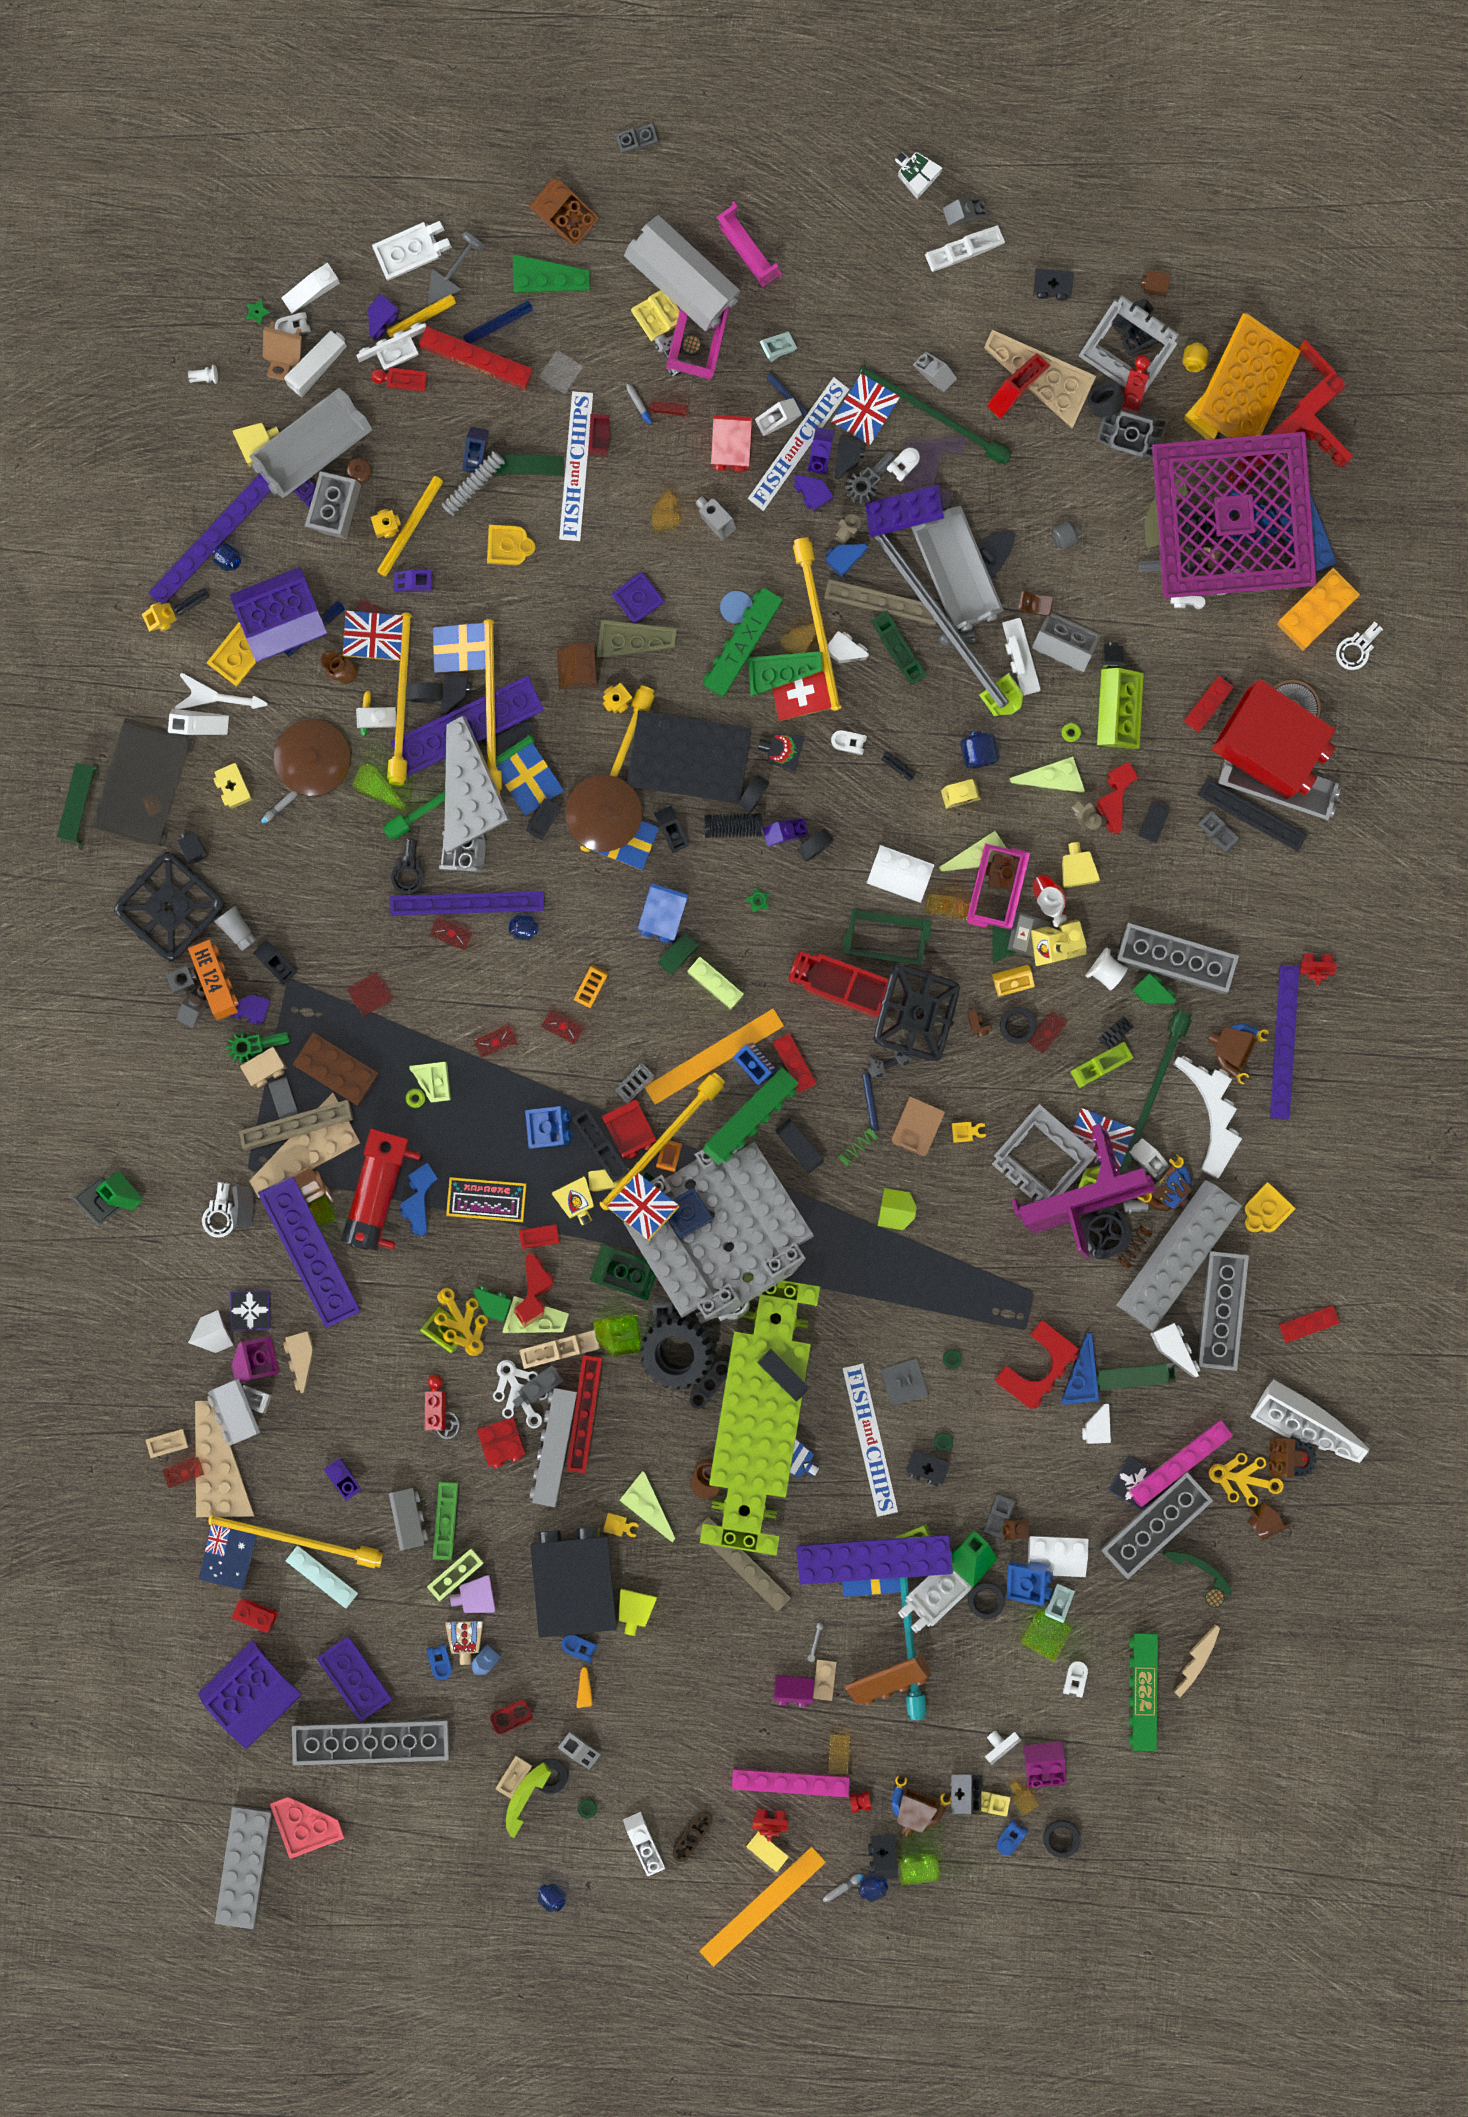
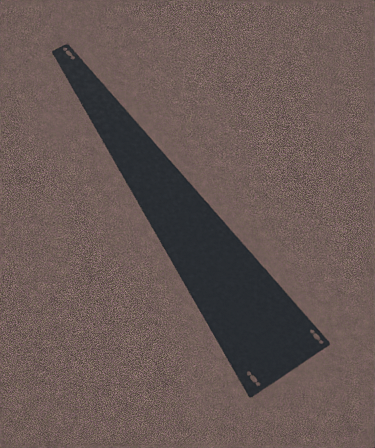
[248,979,1033,1330]

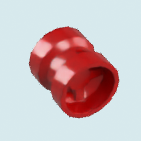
[849,1791,871,1813]

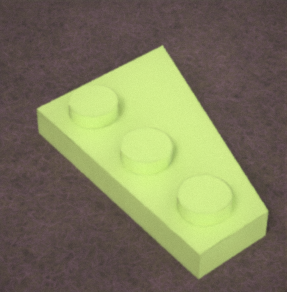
[502,1296,569,1333]

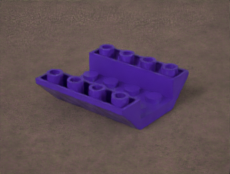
[230,567,328,663]
[198,1640,302,1749]

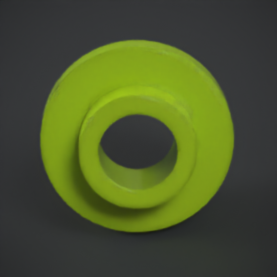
[1061,723,1081,742]
[406,1089,425,1108]

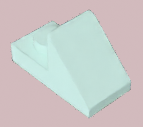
[760,332,797,362]
[1045,1584,1075,1623]

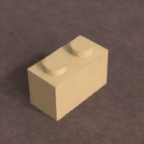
[240,1047,287,1088]

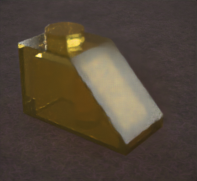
[781,623,816,654]
[924,894,971,921]

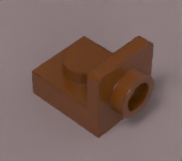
[967,1009,992,1037]
[1002,1519,1029,1540]

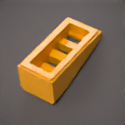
[574,964,609,1008]
[577,1666,593,1708]

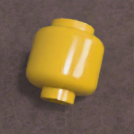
[1182,342,1209,372]

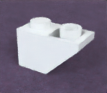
[828,631,869,663]

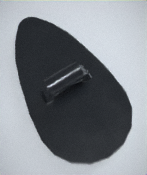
[977,530,1015,580]

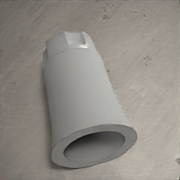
[215,906,256,951]

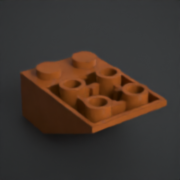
[528,178,599,247]

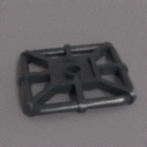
[114,852,225,962]
[873,964,961,1062]

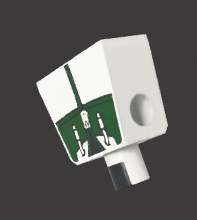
[895,152,942,199]

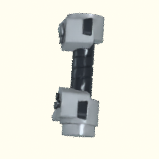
[654,334,692,377]

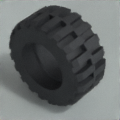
[639,1312,716,1390]

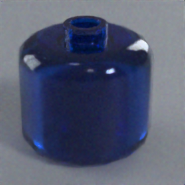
[960,730,1000,769]

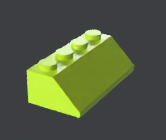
[1097,668,1144,749]

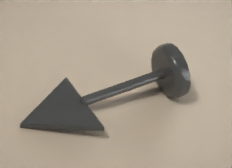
[428,231,486,306]

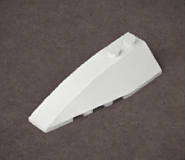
[1251,1379,1369,1463]

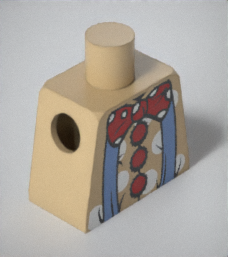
[446,1621,484,1665]

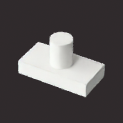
[356,707,396,728]
[985,1731,1021,1765]

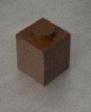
[1141,270,1171,297]

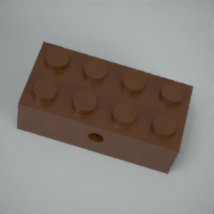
[293,1032,380,1107]

